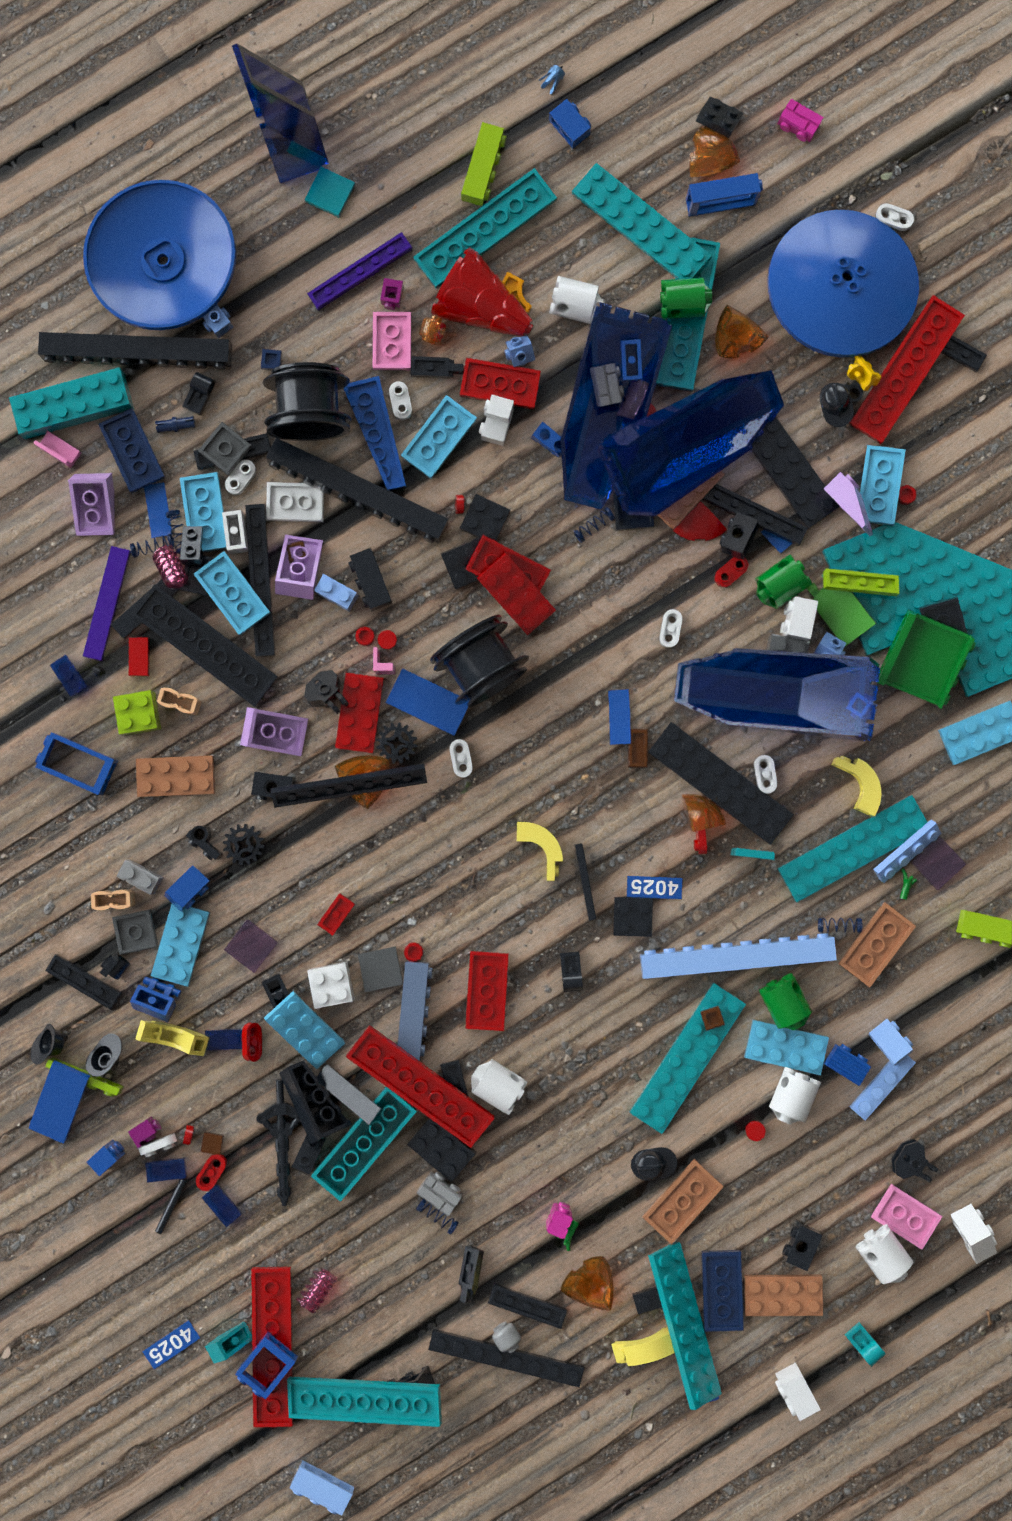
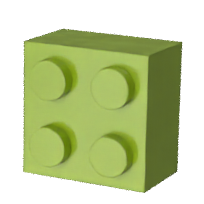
[113,690,161,736]

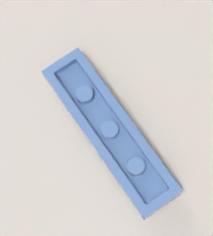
[873,819,942,883]
[849,1056,916,1121]

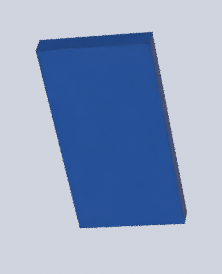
[385,668,469,736]
[28,1060,90,1144]

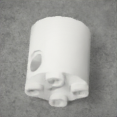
[549,276,604,324]
[471,1059,527,1115]
[769,1067,821,1125]
[856,1224,913,1284]

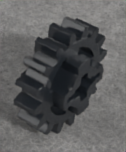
[376,722,418,764]
[223,824,265,865]

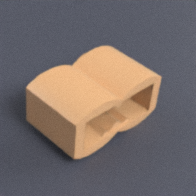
[157,688,202,715]
[91,889,135,910]

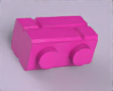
[777,99,824,142]
[546,1202,573,1239]

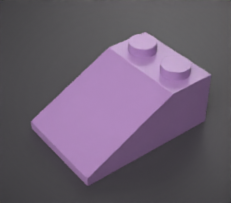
[824,472,873,536]
[68,473,115,536]
[275,534,323,600]
[240,707,308,756]

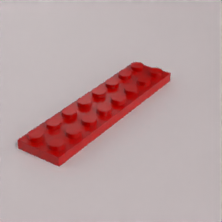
[849,295,965,444]
[346,1025,494,1148]
[251,1266,293,1427]

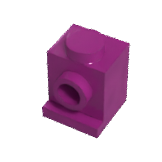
[380,278,404,310]
[128,1116,161,1148]

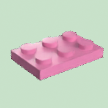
[373,312,411,370]
[871,1184,942,1249]

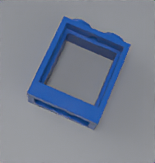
[235,1332,298,1399]

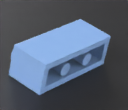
[290,1460,354,1516]

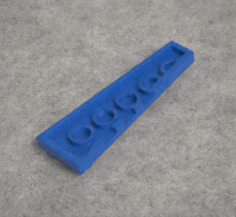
[343,376,406,491]

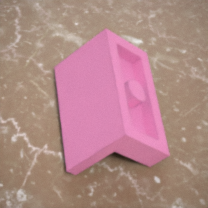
[34,431,81,468]
[373,647,395,674]

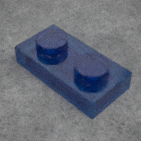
[50,655,88,697]
[205,1029,242,1050]
[145,1157,187,1183]
[202,1184,242,1227]

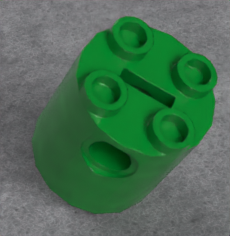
[660,278,712,319]
[755,555,812,609]
[759,973,813,1030]

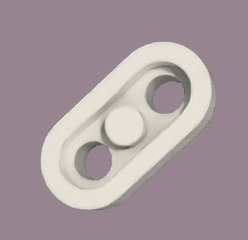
[876,203,914,231]
[389,381,412,420]
[225,460,256,495]
[659,609,682,648]
[450,739,473,778]
[754,755,777,793]
[138,1133,177,1157]

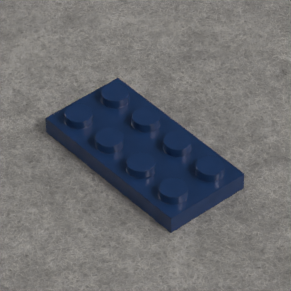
[98,408,166,494]
[701,1250,744,1332]

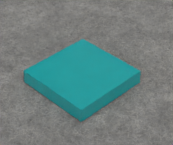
[305,166,355,218]
[730,848,775,860]

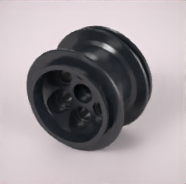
[262,362,352,441]
[430,615,529,708]

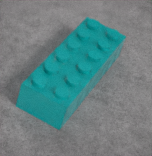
[9,367,134,439]
[311,1087,417,1202]

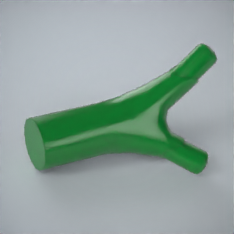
[899,868,917,900]
[557,1220,579,1251]

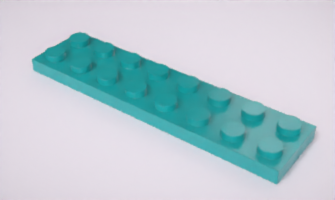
[572,163,712,279]
[413,168,557,289]
[655,237,720,392]
[777,795,928,902]
[629,983,746,1134]
[648,1242,722,1410]
[287,1376,442,1427]

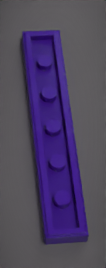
[307,232,413,311]
[83,546,131,661]

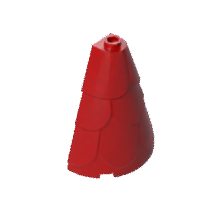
[431,247,534,337]

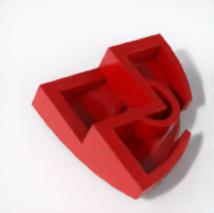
[673,501,727,541]

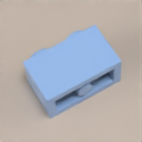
[314,574,359,612]
[869,1019,913,1066]

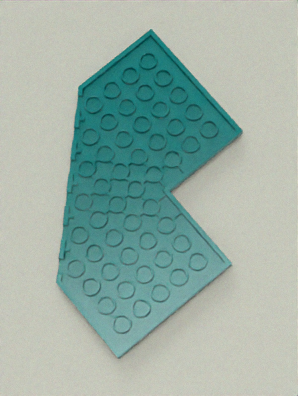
[822,522,1012,697]

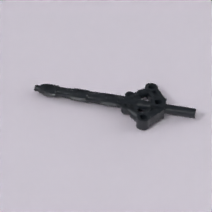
[256,1079,301,1206]

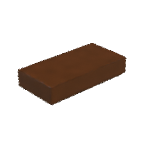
[628,729,648,768]

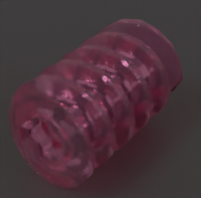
[152,545,188,588]
[296,1268,337,1313]

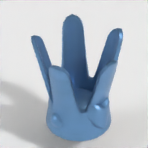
[539,65,565,95]

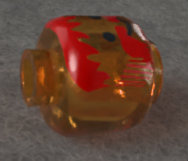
[419,315,446,345]

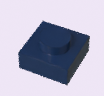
[261,349,282,370]

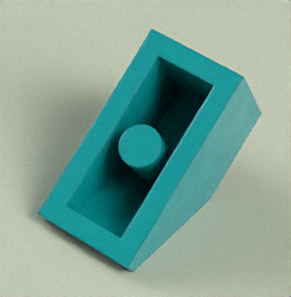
[205,1322,252,1363]

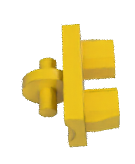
[847,356,881,391]

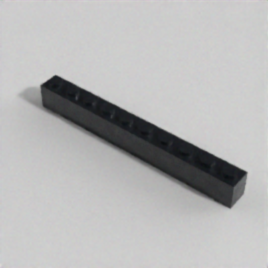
[38,332,232,370]
[266,438,448,544]

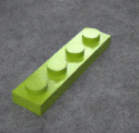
[823,568,899,596]
[45,1057,124,1097]

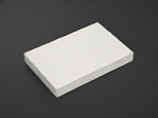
[266,482,324,522]

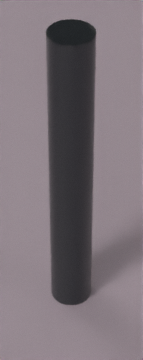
[155,1178,187,1234]

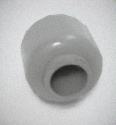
[492,1321,521,1353]

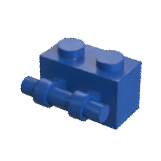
[130,977,181,1022]

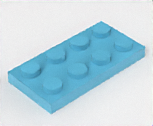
[401,395,477,479]
[860,445,906,526]
[180,472,226,552]
[194,551,271,636]
[938,701,1012,765]
[151,904,210,987]
[264,991,345,1069]
[744,1020,829,1075]

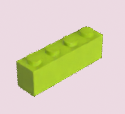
[461,122,507,206]
[956,910,1012,948]

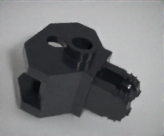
[304,670,349,714]
[891,1139,939,1183]

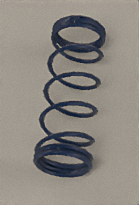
[573,507,615,543]
[165,510,184,554]
[130,533,175,558]
[818,918,863,933]
[416,1198,459,1235]

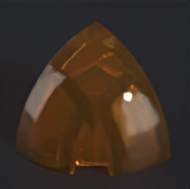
[689,126,740,177]
[715,305,769,358]
[335,755,389,810]
[681,794,727,832]
[560,1256,614,1311]

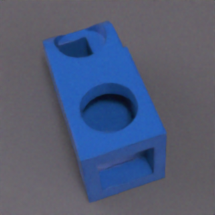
[531,421,569,457]

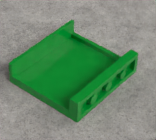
[875,609,976,709]

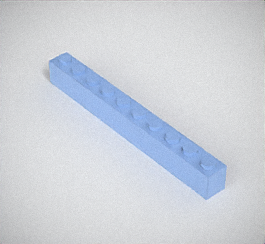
[640,933,837,979]

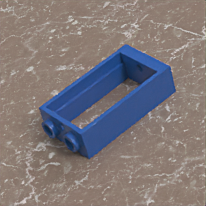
[686,173,763,217]
[35,732,118,796]

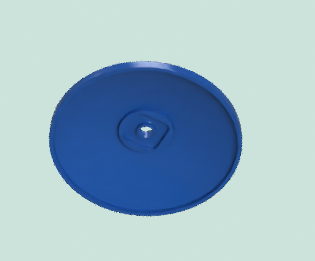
[83,180,236,330]
[767,210,919,358]

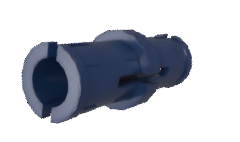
[155,416,196,433]

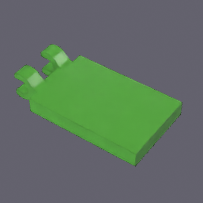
[807,575,876,647]

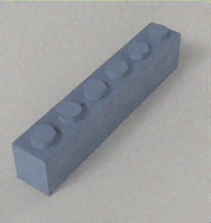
[398,961,432,1061]

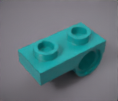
[844,1322,886,1367]

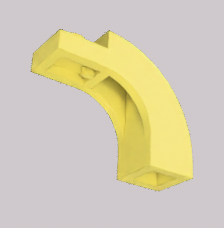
[831,756,882,817]
[517,822,563,881]
[136,1020,209,1056]
[611,1327,675,1366]

